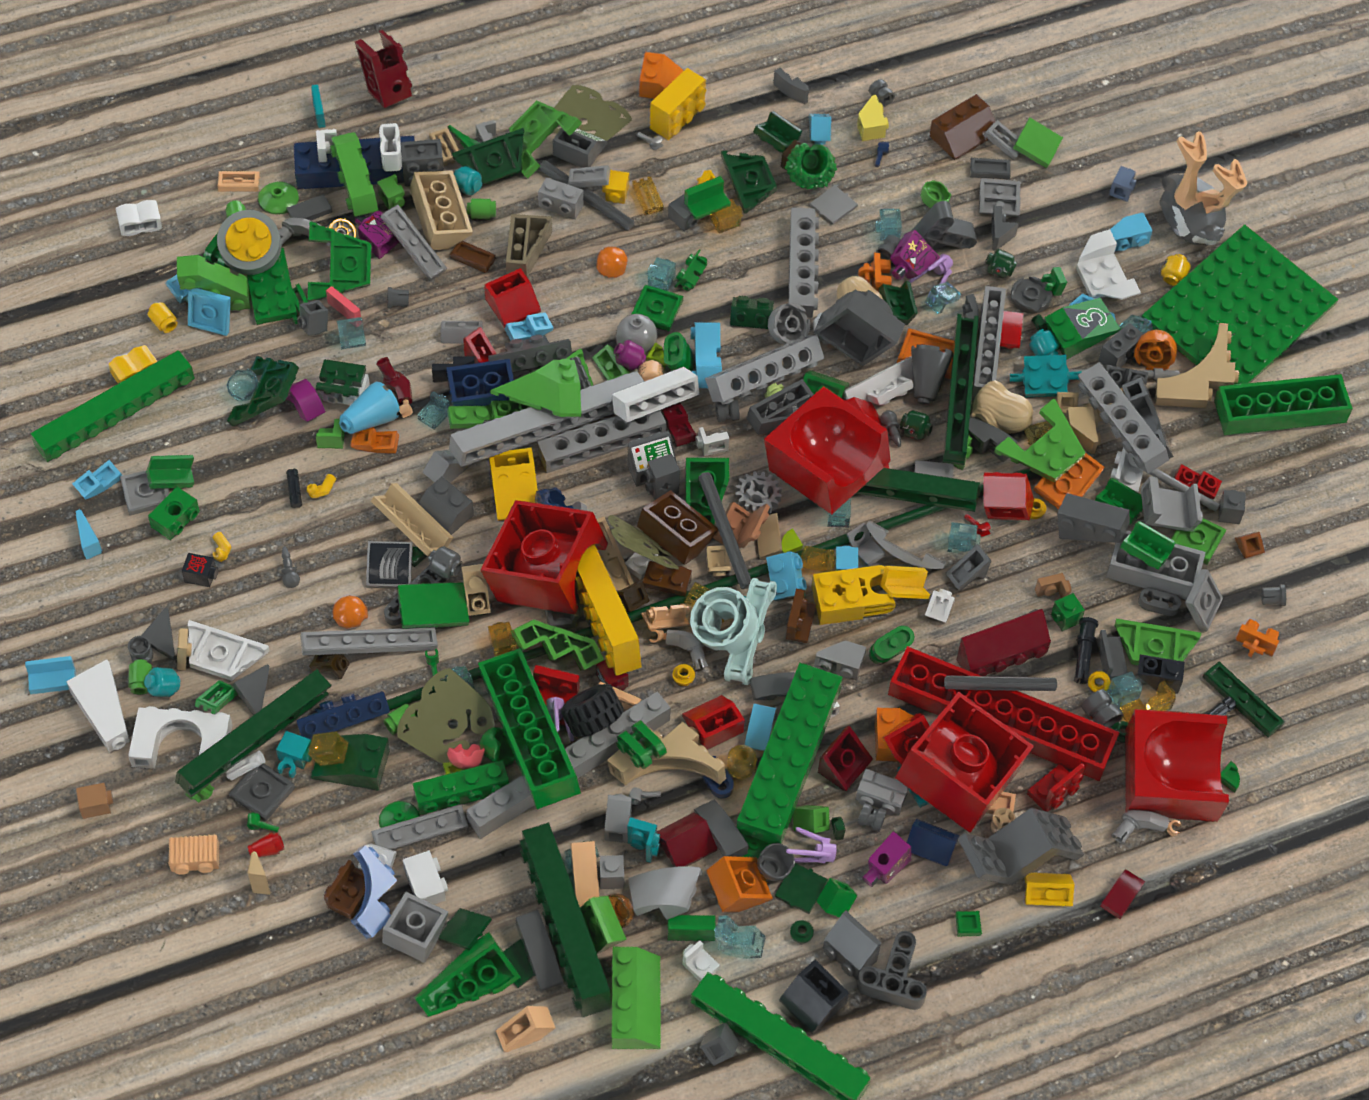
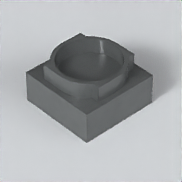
[814,289,905,366]

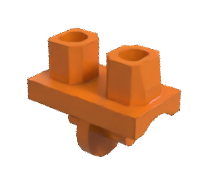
[858,253,892,292]
[1235,619,1279,658]

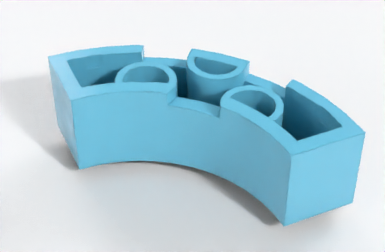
[691,322,722,388]

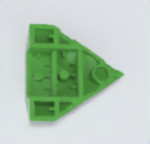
[491,359,582,417]

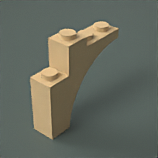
[1155,323,1239,408]
[607,722,726,786]

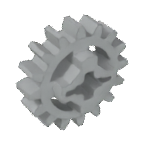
[735,471,782,514]

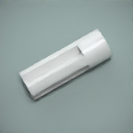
[226,751,265,781]

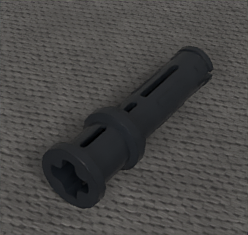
[1074,617,1099,684]

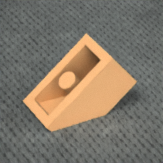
[496,1006,556,1052]

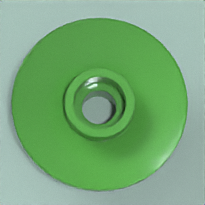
[258,182,299,215]

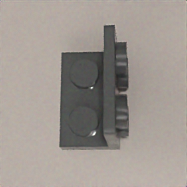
[400,139,444,187]

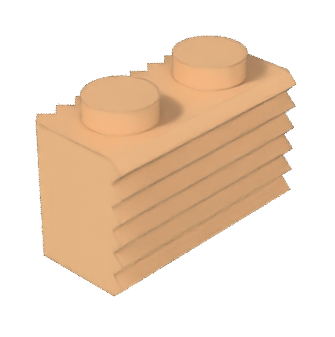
[169,834,219,875]

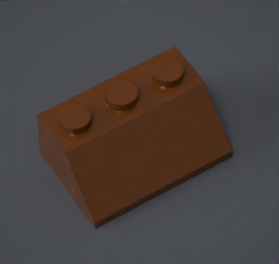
[929,94,1000,160]
[637,490,718,565]

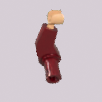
[376,357,413,418]

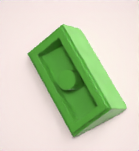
[592,344,630,380]

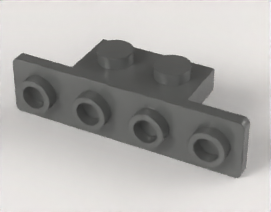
[488,335,572,372]

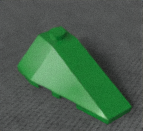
[685,458,729,525]
[414,932,521,1017]

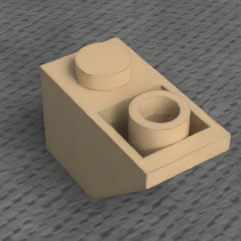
[1065,407,1101,454]
[461,564,490,616]

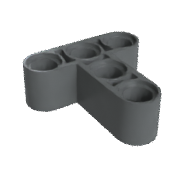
[912,201,977,249]
[857,931,927,1010]

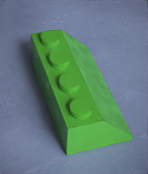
[612,947,661,1049]

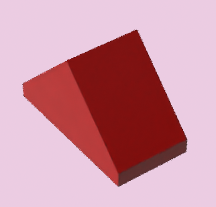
[463,327,497,363]

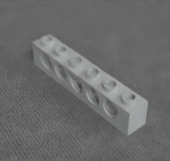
[788,207,819,318]
[971,286,1006,401]
[705,335,824,405]
[1078,362,1169,474]
[537,410,666,473]

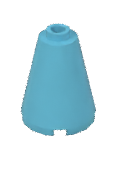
[339,382,400,434]

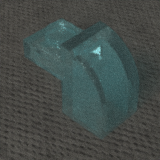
[715,915,766,959]

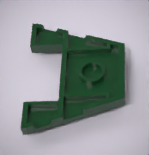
[227,356,299,426]

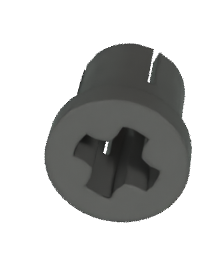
[387,287,409,308]
[1261,584,1287,606]

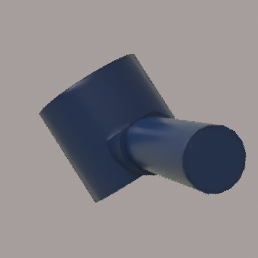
[874,141,889,167]

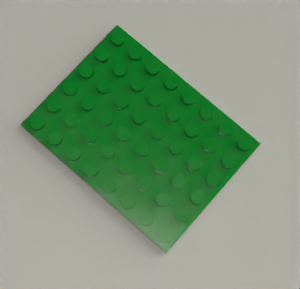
[1140,224,1339,385]

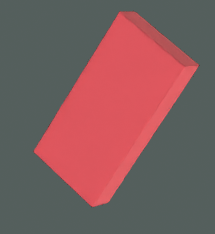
[326,286,361,326]

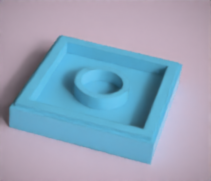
[188,288,231,336]

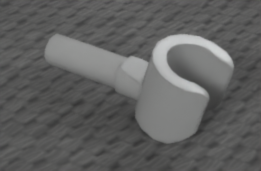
[637,132,663,150]
[629,787,661,805]

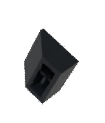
[779,959,849,1034]

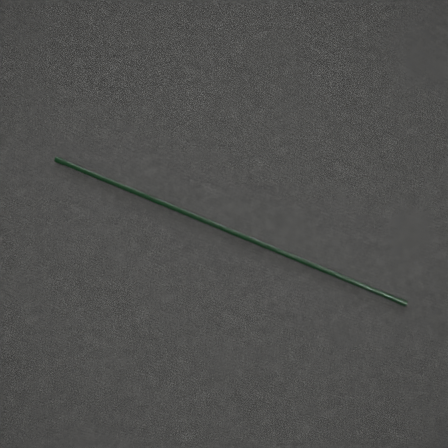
[326,468,1039,735]

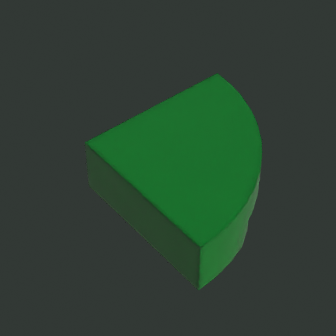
[1221,761,1240,793]

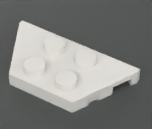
[188,620,270,681]

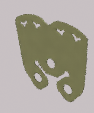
[553,85,632,141]
[608,515,679,569]
[397,668,495,763]

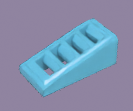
[76,509,102,559]

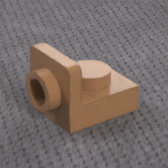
[1035,573,1072,598]

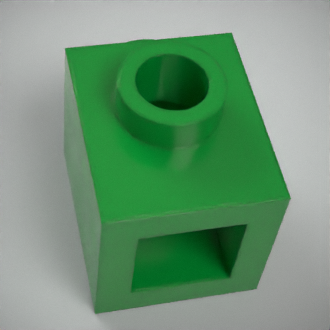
[1051,593,1085,632]

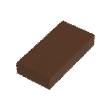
[450,241,496,273]

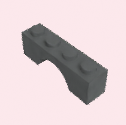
[1122,377,1174,459]

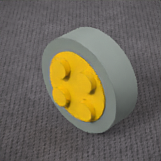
[217,210,281,275]

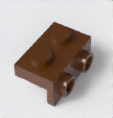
[643,561,692,597]
[324,860,365,919]

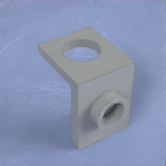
[847,523,886,567]

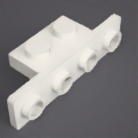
[844,356,914,405]

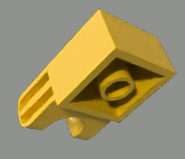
[811,565,896,625]

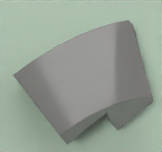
[629,867,703,920]

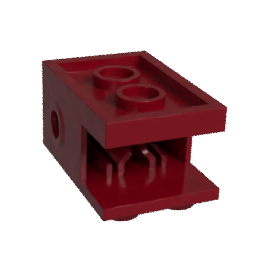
[355,30,412,108]

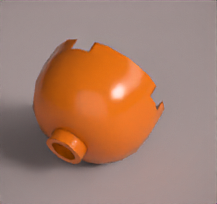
[1134,330,1177,370]

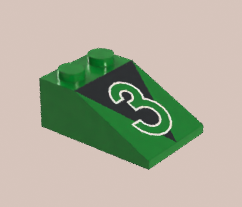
[1044,298,1121,360]

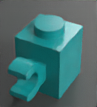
[276,731,315,778]

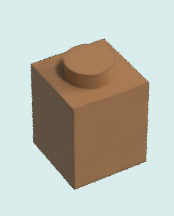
[76,783,114,819]

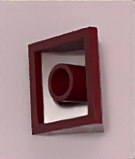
[818,726,873,791]
[657,812,717,867]

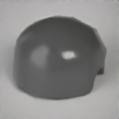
[757,843,795,882]

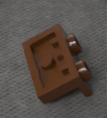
[786,588,816,643]

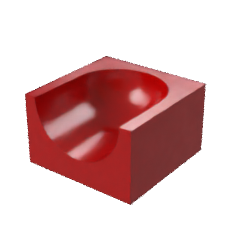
[764,386,891,515]
[480,500,608,615]
[895,692,1034,833]
[1125,709,1229,822]

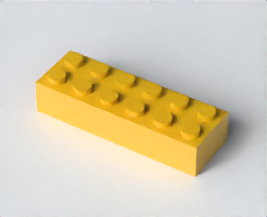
[575,544,642,676]

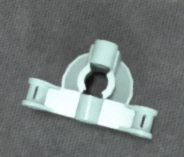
[690,578,777,685]

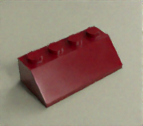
[956,609,1051,676]

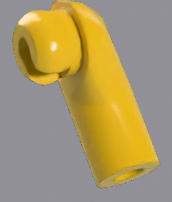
[306,474,336,499]
[212,532,231,562]

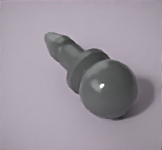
[880,410,901,447]
[281,546,300,588]

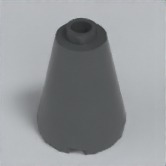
[911,345,953,404]

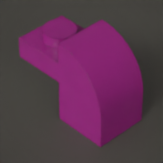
[286,379,326,422]

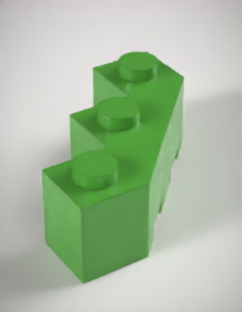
[330,132,378,216]
[177,255,250,311]
[510,619,604,671]

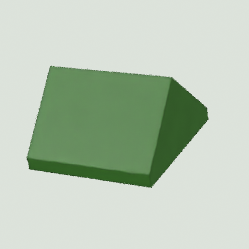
[580,896,627,954]

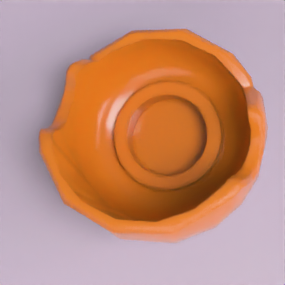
[596,246,628,277]
[333,595,368,629]

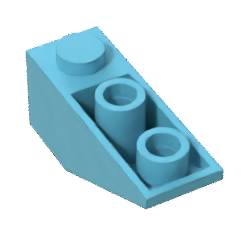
[1110,213,1153,251]

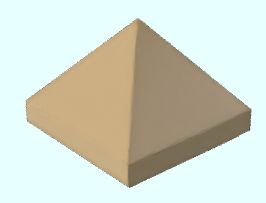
[1057,392,1079,413]

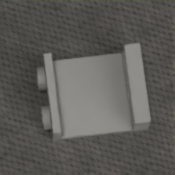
[1141,476,1203,532]

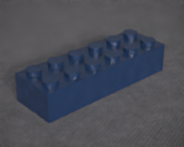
[294,136,415,190]

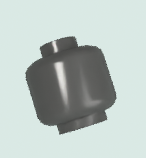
[428,546,463,579]

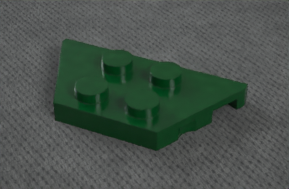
[451,128,524,186]
[721,150,777,214]

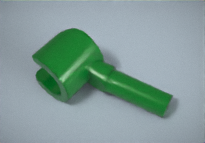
[425,649,439,676]
[247,813,279,832]

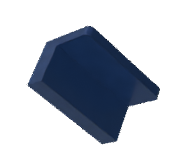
[906,819,960,866]

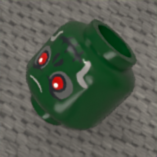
[985,249,1017,279]
[900,410,933,441]

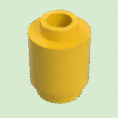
[148,302,178,333]

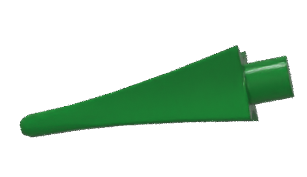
[448,125,480,148]

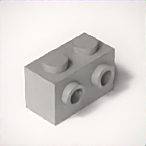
[538,177,584,220]

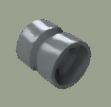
[1081,689,1124,729]

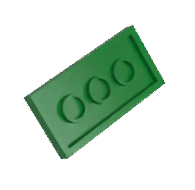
[247,248,298,325]

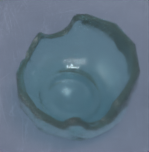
[226,368,259,401]

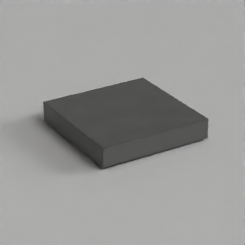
[229,764,296,822]

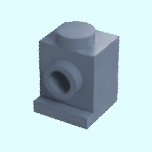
[1109,166,1137,202]

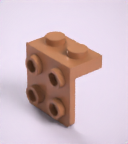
[713,501,770,549]

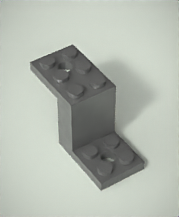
[958,808,1084,885]

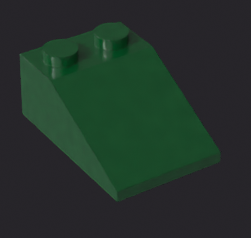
[311,734,390,791]

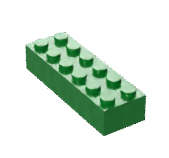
[1214,374,1353,435]

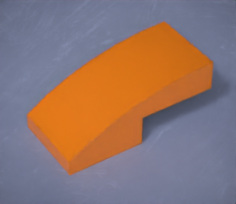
[350,427,399,453]

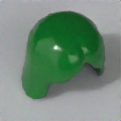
[479,727,516,767]

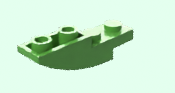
[447,401,530,429]

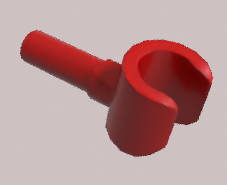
[964,514,991,537]

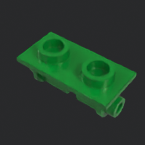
[674,249,708,291]

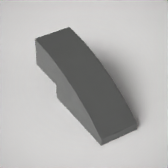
[968,417,1017,462]
[694,799,748,857]
[516,910,563,991]

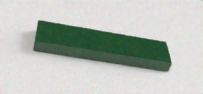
[1203,661,1285,738]

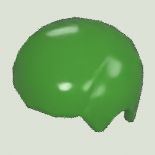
[921,180,951,208]

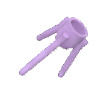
[909,254,953,302]
[546,697,574,741]
[786,827,836,863]

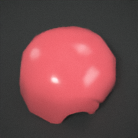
[447,744,485,770]

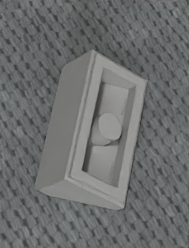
[440,321,483,343]

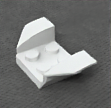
[1076,230,1141,300]

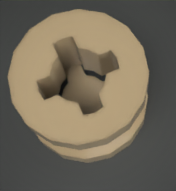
[990,808,1016,833]

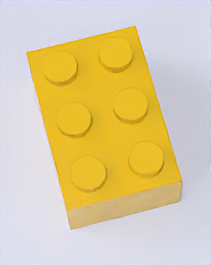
[650,68,706,140]

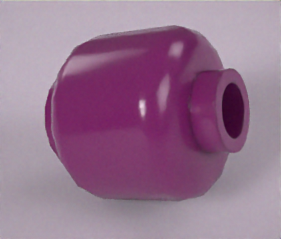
[614,340,646,371]

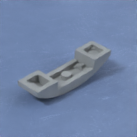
[866,521,946,569]

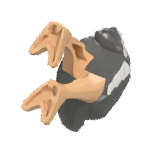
[1159,131,1248,246]

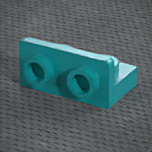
[627,817,660,863]

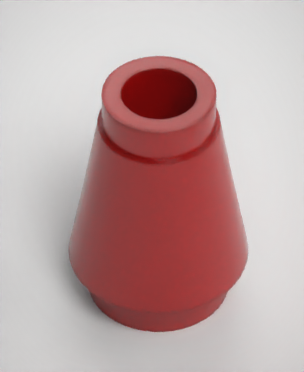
[248,832,285,857]

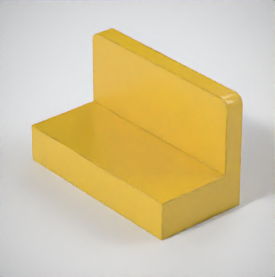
[880,566,930,599]
[1024,873,1075,906]

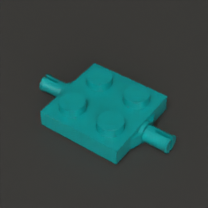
[1010,355,1082,398]

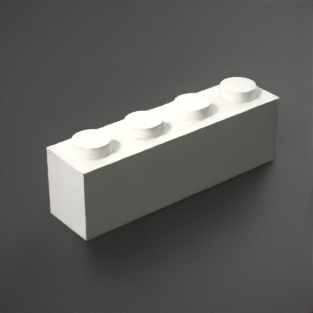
[612,367,699,422]

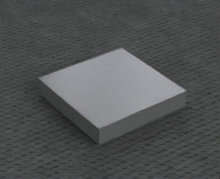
[120,470,170,516]
[1185,569,1223,632]

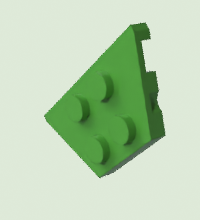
[1114,618,1201,665]

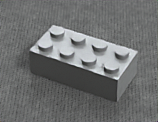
[1106,530,1206,600]

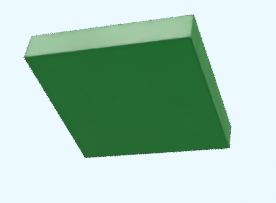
[632,284,684,331]

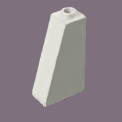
[66,659,130,753]

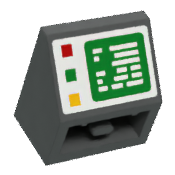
[553,128,607,168]
[627,431,677,487]

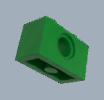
[148,486,200,541]

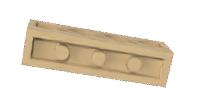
[371,483,454,556]

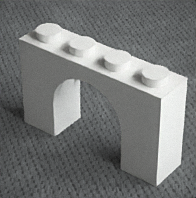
[128,706,233,769]

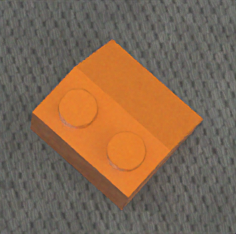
[639,52,683,99]
[874,708,913,761]
[706,856,773,912]

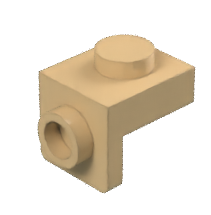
[706,545,731,577]

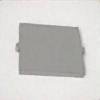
[810,185,858,225]

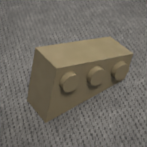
[506,214,552,278]

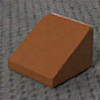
[1235,532,1265,558]

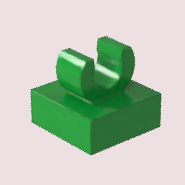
[1041,267,1068,296]

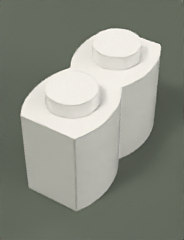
[379,123,402,171]
[116,200,162,236]

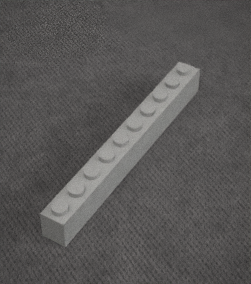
[449,371,645,467]
[467,691,671,839]

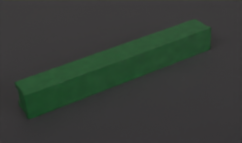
[943,314,978,465]
[855,468,980,512]
[175,669,332,798]

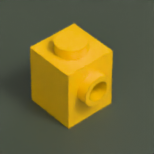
[602,170,629,204]

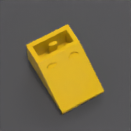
[489,448,538,521]

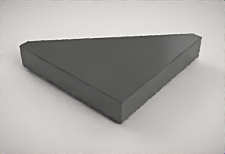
[141,607,176,661]
[232,664,269,715]

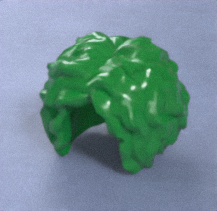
[785,143,837,190]

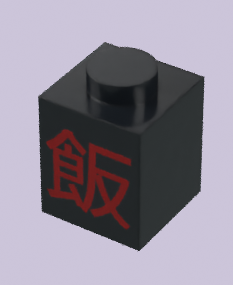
[182,553,218,587]

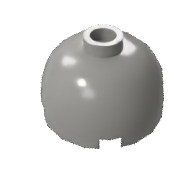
[768,303,810,344]
[616,314,657,352]

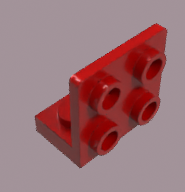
[533,665,580,727]
[1027,763,1085,812]

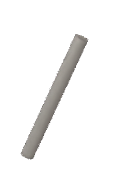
[1140,467,1220,512]

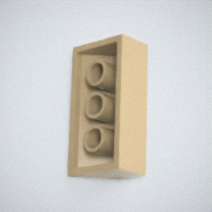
[410,171,473,250]

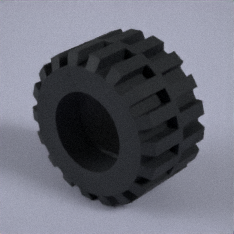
[561,684,624,737]

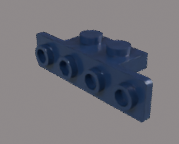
[296,691,390,739]

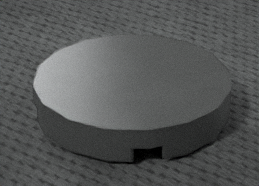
[1011,277,1052,313]

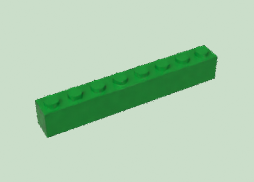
[30,350,195,463]
[691,972,871,1100]

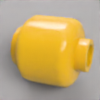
[1160,254,1191,286]

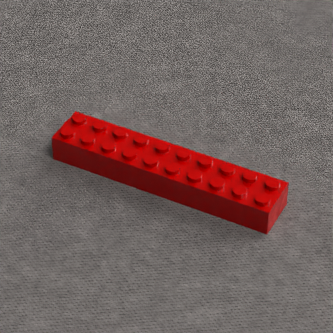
[888,646,1119,782]

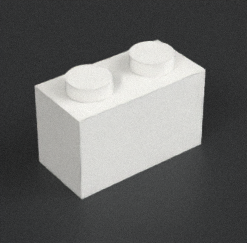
[403,850,448,905]

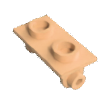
[641,604,690,630]

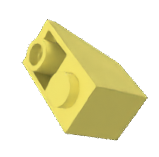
[857,95,889,141]

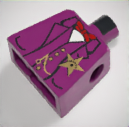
[355,211,399,260]
[890,230,940,280]
[862,831,911,887]

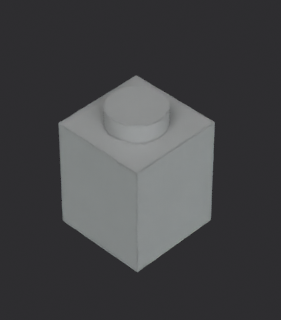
[600,855,624,889]

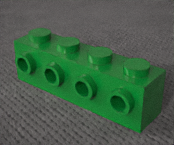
[413,760,509,815]

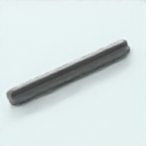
[944,676,1057,691]

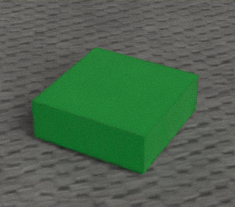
[955,911,982,937]

